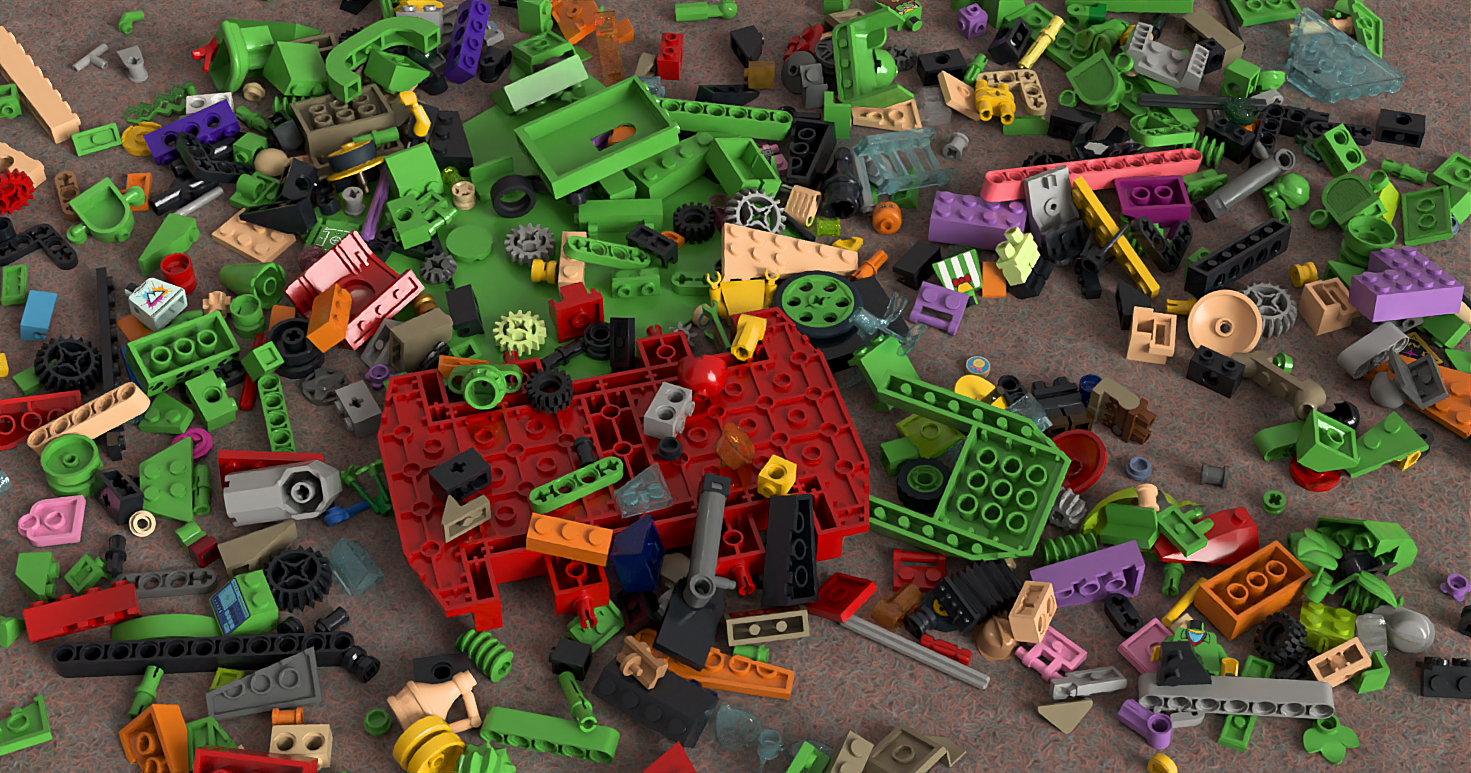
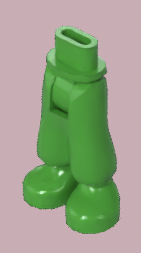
[1073,18,1129,56]

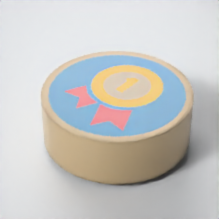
[692,304,712,329]
[965,356,990,379]

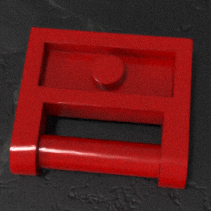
[893,548,946,593]

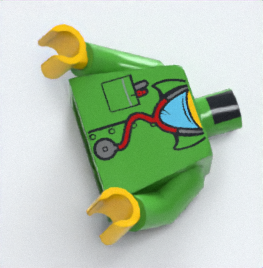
[1150,620,1239,676]

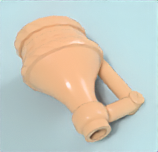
[386,670,482,733]

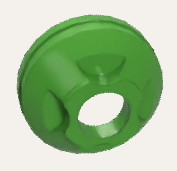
[1255,71,1286,94]

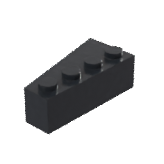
[761,493,819,606]

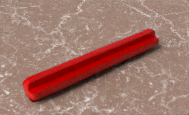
[239,333,267,411]

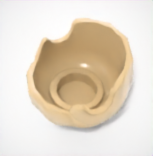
[254,148,289,177]

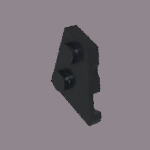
[1156,641,1212,687]

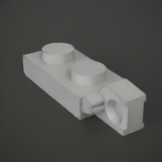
[1049,666,1127,699]

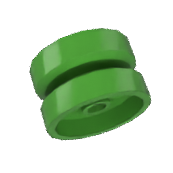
[41,434,105,498]

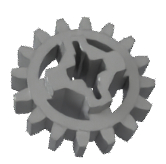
[504,223,556,267]

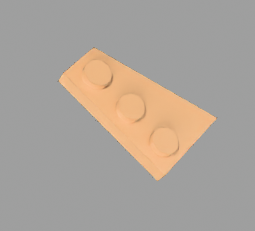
[851,99,922,134]

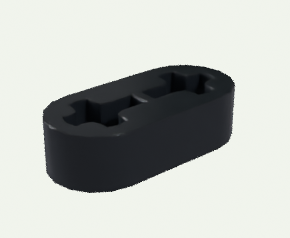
[1104,593,1143,639]

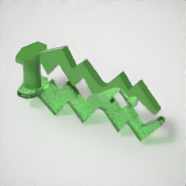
[123,81,198,126]

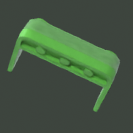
[832,6,914,108]

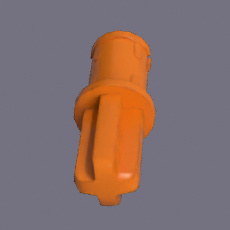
[849,250,888,282]

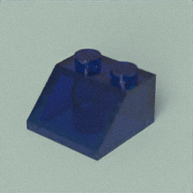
[609,514,666,592]

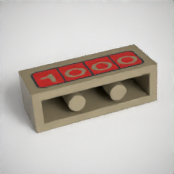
[723,603,810,646]

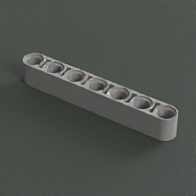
[1138,672,1335,719]

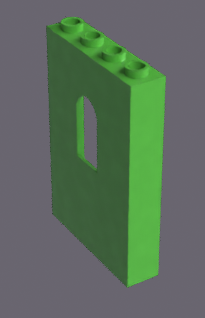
[514,75,680,200]

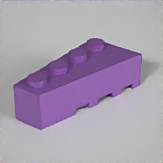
[1028,540,1145,608]

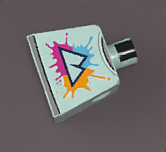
[125,278,187,332]

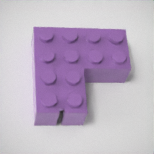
[928,171,1028,250]
[1348,246,1464,322]

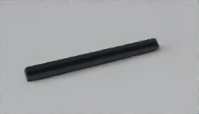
[1137,93,1267,112]

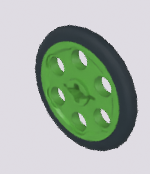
[772,270,864,339]

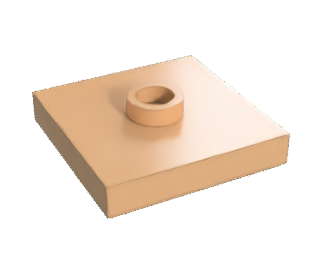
[937,70,980,121]

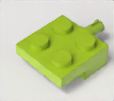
[1298,600,1356,654]

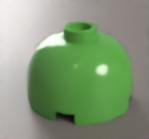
[873,48,898,88]

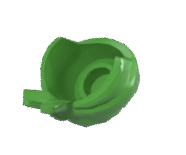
[1262,173,1310,210]

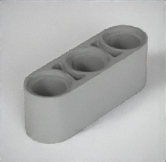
[1337,322,1409,379]

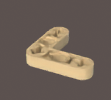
[975,69,1047,115]

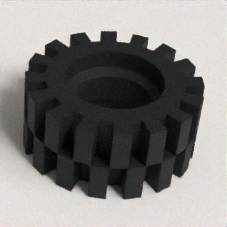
[673,202,715,245]
[526,367,573,414]
[1254,612,1308,666]

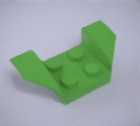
[508,30,593,83]

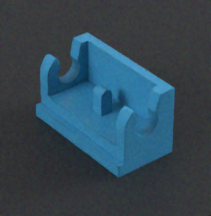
[20,290,57,340]

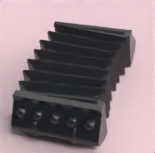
[931,559,1023,634]

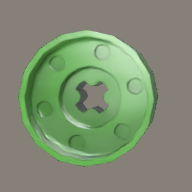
[1337,215,1397,272]

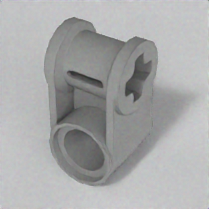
[116,45,148,83]

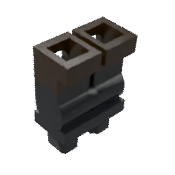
[1031,376,1094,439]

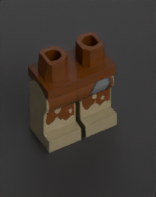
[1087,376,1156,445]

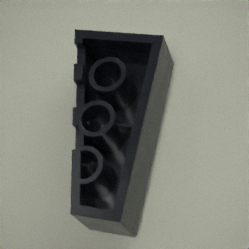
[787,117,837,196]

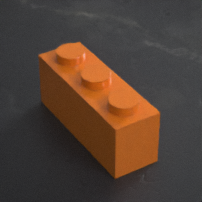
[306,283,352,353]
[526,513,613,567]

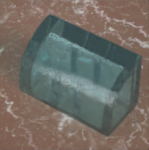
[326,537,385,596]

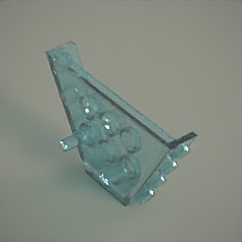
[1285,5,1407,103]

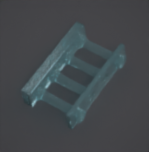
[853,126,956,195]

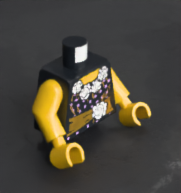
[398,91,439,148]

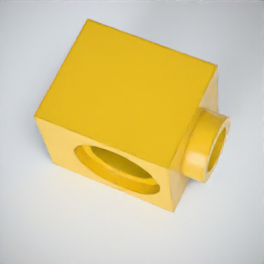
[757,454,797,498]

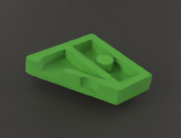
[138,392,195,434]
[185,716,239,773]

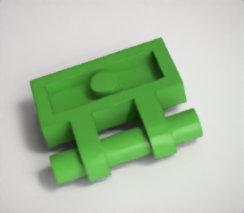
[416,190,458,237]

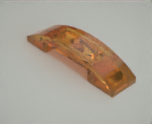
[593,10,626,87]

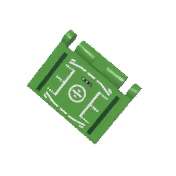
[303,217,366,255]

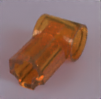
[871,583,924,633]

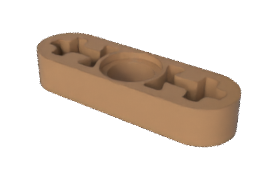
[55,171,80,222]

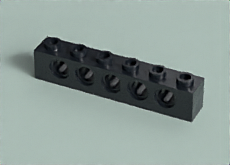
[1184,217,1292,299]

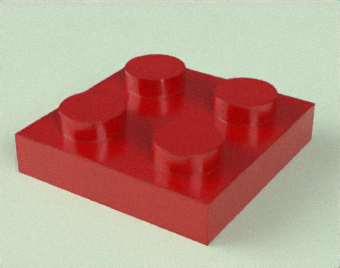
[803,572,877,623]

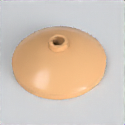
[1188,290,1262,358]

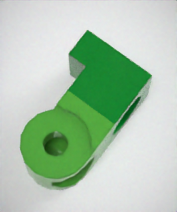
[1066,3,1107,29]

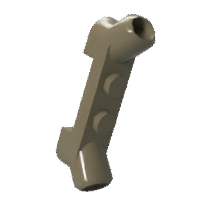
[1231,349,1326,420]

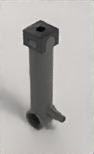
[1193,141,1295,223]
[683,473,736,608]

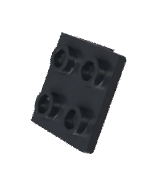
[1048,105,1102,142]

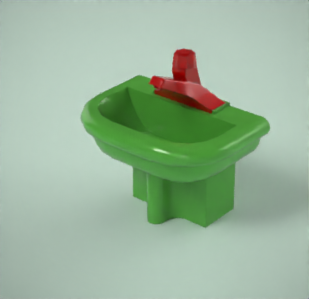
[191,21,274,94]

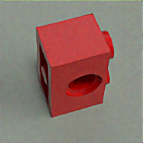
[657,33,684,81]

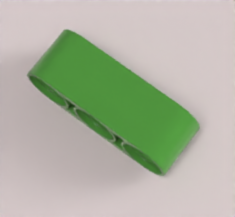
[1253,420,1306,462]

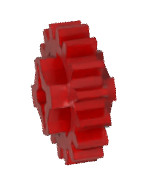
[0,168,35,215]

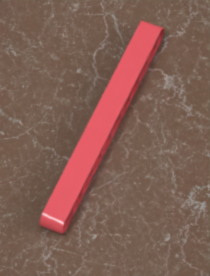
[980,148,1202,202]

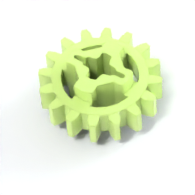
[493,310,547,356]

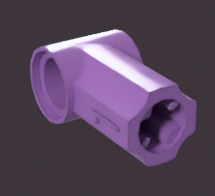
[1117,699,1173,749]

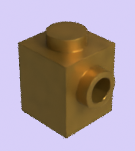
[744,61,775,89]

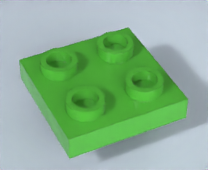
[229,171,280,209]

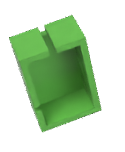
[705,138,782,204]

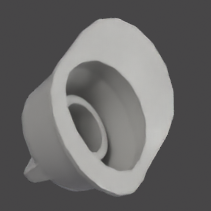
[1368,604,1435,653]

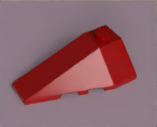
[0,390,82,451]
[1152,507,1260,568]

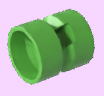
[229,294,266,339]

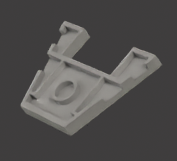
[426,6,504,73]

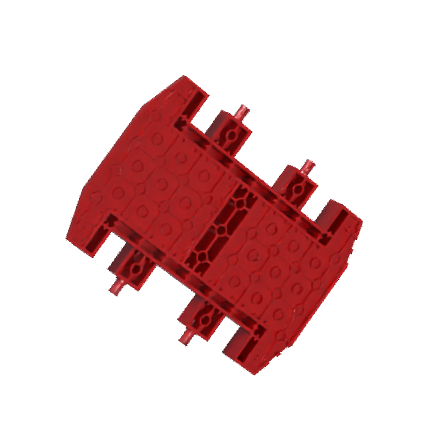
[377,307,870,632]

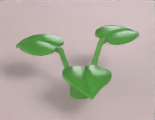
[1296,528,1397,609]

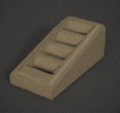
[635,52,657,86]

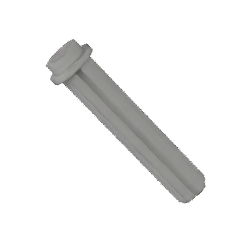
[850,146,876,216]

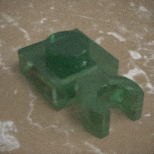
[1294,129,1323,164]

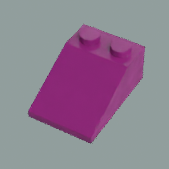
[1113,175,1191,228]

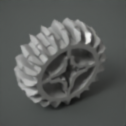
[723,187,787,235]
[1237,281,1298,338]

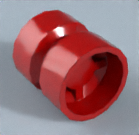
[160,253,197,295]

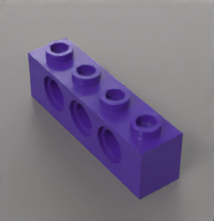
[443,0,491,84]
[143,99,241,166]

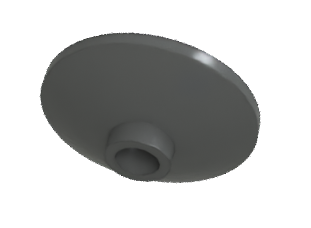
[781,51,817,94]

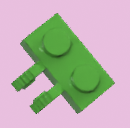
[1157,504,1214,558]

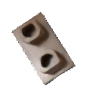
[616,636,668,689]

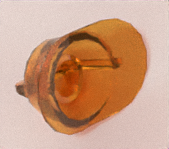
[714,423,755,470]

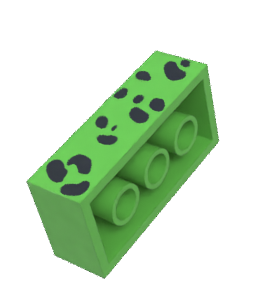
[125,310,241,397]

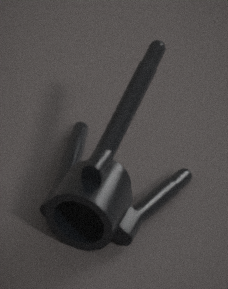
[1079,224,1129,274]

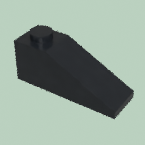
[695,84,760,106]
[239,196,318,235]

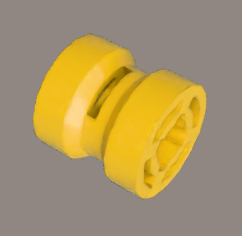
[531,259,559,285]

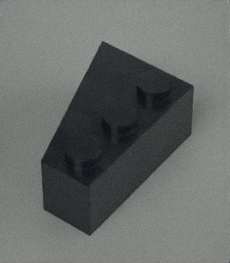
[429,110,474,177]

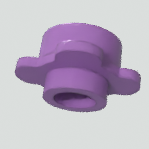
[365,364,394,389]
[1439,574,1471,601]

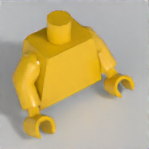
[705,267,780,326]

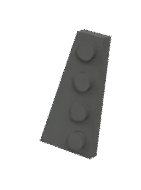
[205,646,323,721]

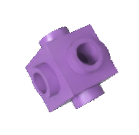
[956,3,988,40]

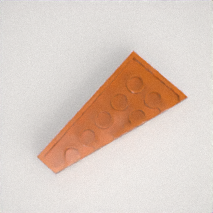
[1363,354,1471,439]

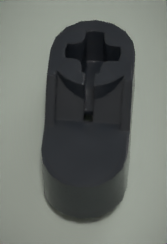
[418,64,448,96]

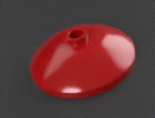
[1051,429,1107,494]

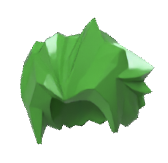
[453,741,516,773]

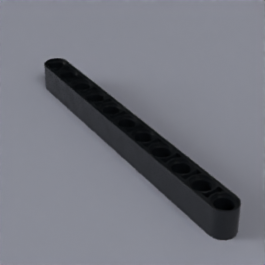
[51,631,355,678]

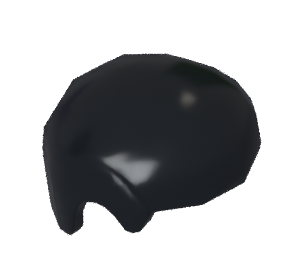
[1323,401,1360,430]

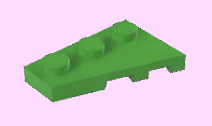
[1347,0,1383,65]
[1343,411,1429,478]
[0,694,53,756]

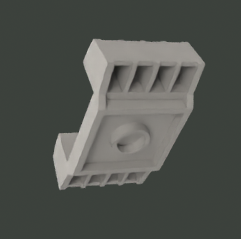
[1123,22,1209,92]

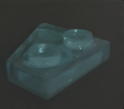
[614,463,673,518]

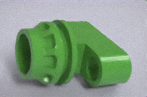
[448,364,523,410]

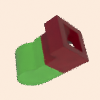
[173,520,220,568]

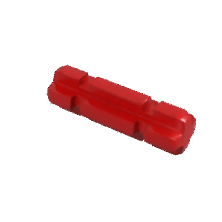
[919,634,972,666]

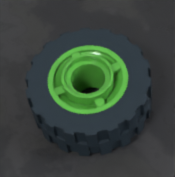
[897,457,952,513]

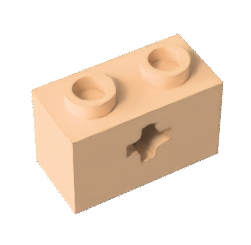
[1307,637,1371,688]

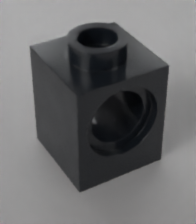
[1195,37,1226,75]
[549,637,593,681]

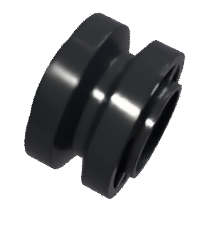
[584,322,610,360]

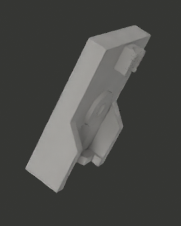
[1023,165,1079,248]

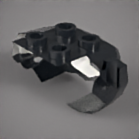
[1070,122,1145,161]

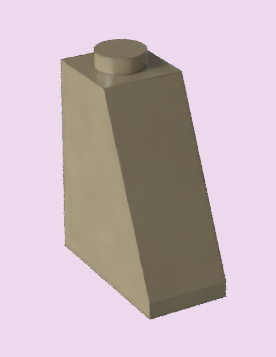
[389,307,453,373]

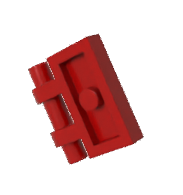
[783,23,824,65]

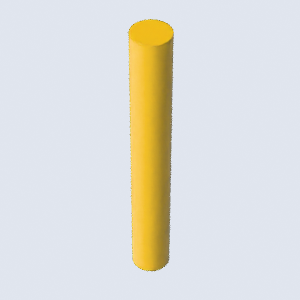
[1161,577,1207,627]

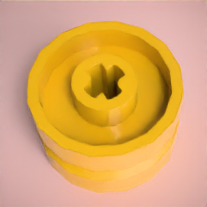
[392,715,467,773]

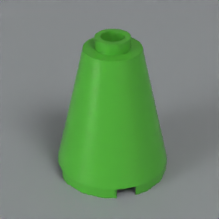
[219,262,287,309]

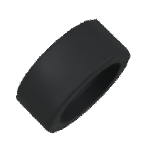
[490,174,536,219]

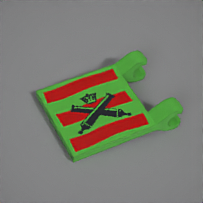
[702,300,731,354]

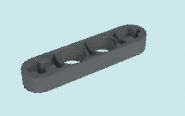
[111,568,218,599]

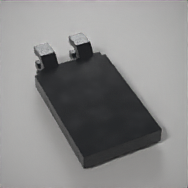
[652,571,727,672]

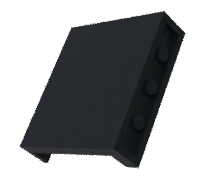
[788,275,912,374]

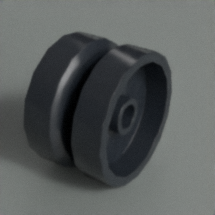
[266,318,325,379]

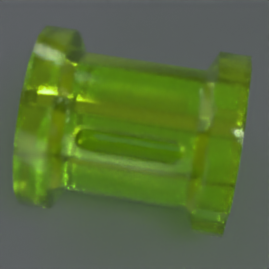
[441,166,468,193]
[817,217,840,238]

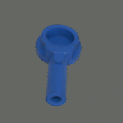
[322,500,372,527]

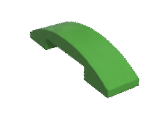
[111,614,222,641]

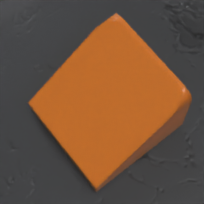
[607,17,634,45]
[268,305,298,333]

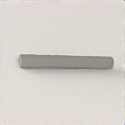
[162,186,224,223]

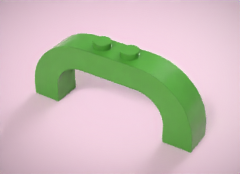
[325,16,441,104]

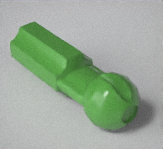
[674,0,737,22]

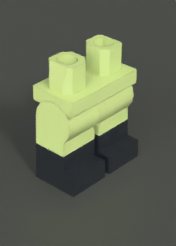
[995,227,1054,300]

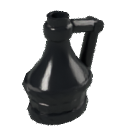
[819,147,863,219]

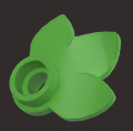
[1303,715,1359,765]

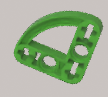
[1128,112,1195,147]

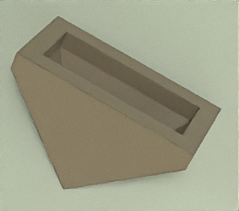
[1031,696,1093,734]

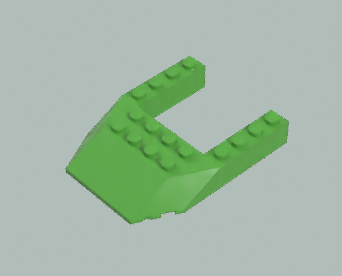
[869,369,1071,562]

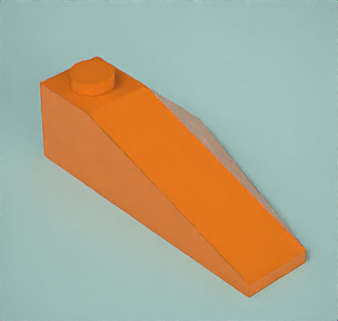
[118,704,189,773]

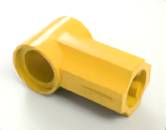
[731,313,767,361]

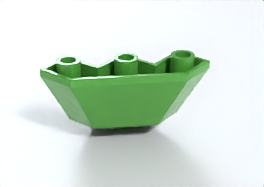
[1314,516,1418,577]

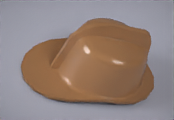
[972,612,1020,661]

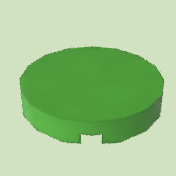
[446,224,493,263]

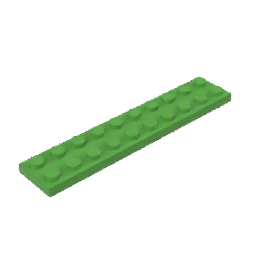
[1004,2,1165,129]

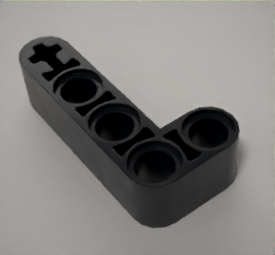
[1248,104,1307,168]

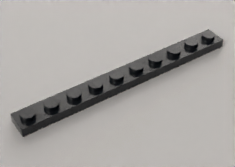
[96,267,126,462]

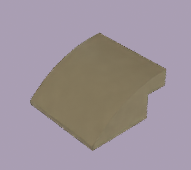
[290,83,405,181]

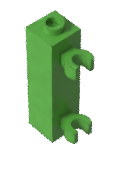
[574,198,663,240]

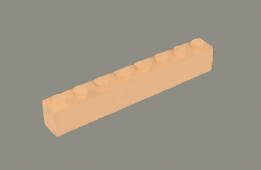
[0,26,81,144]

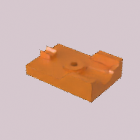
[550,0,606,46]

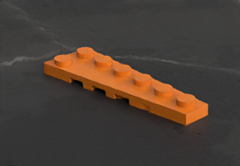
[634,628,794,700]

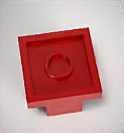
[548,282,604,344]

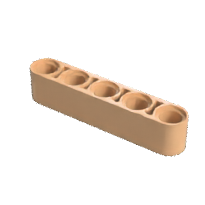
[27,382,150,457]

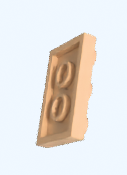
[211,208,296,263]

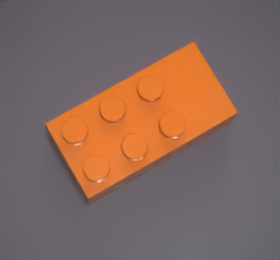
[1193,540,1314,641]

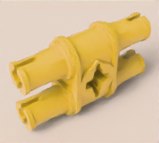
[973,79,1016,125]

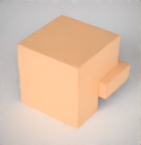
[1298,277,1361,335]
[1126,306,1177,365]

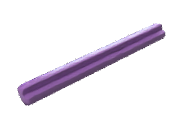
[360,164,390,243]

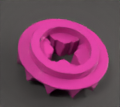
[171,428,213,461]

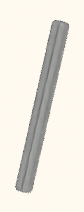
[840,614,990,690]

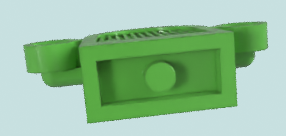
[1058,49,1134,113]
[1309,169,1389,235]
[66,177,146,245]

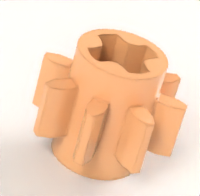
[202,291,231,319]

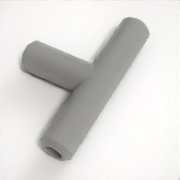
[72,43,108,72]

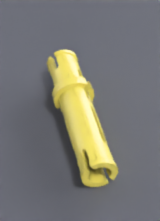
[1017,15,1065,69]

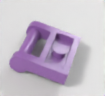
[909,281,969,336]

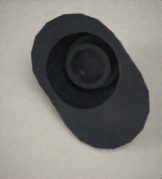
[1336,550,1398,591]

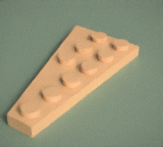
[722,223,858,282]

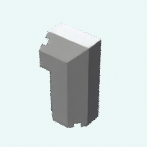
[223,460,342,527]

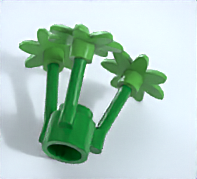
[340,459,394,517]

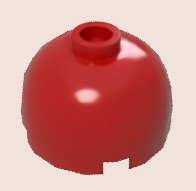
[677,355,728,401]

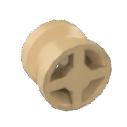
[452,181,476,210]

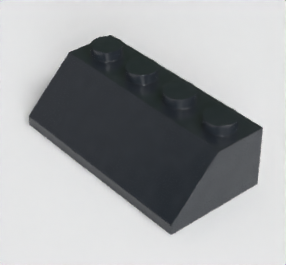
[591,656,720,748]

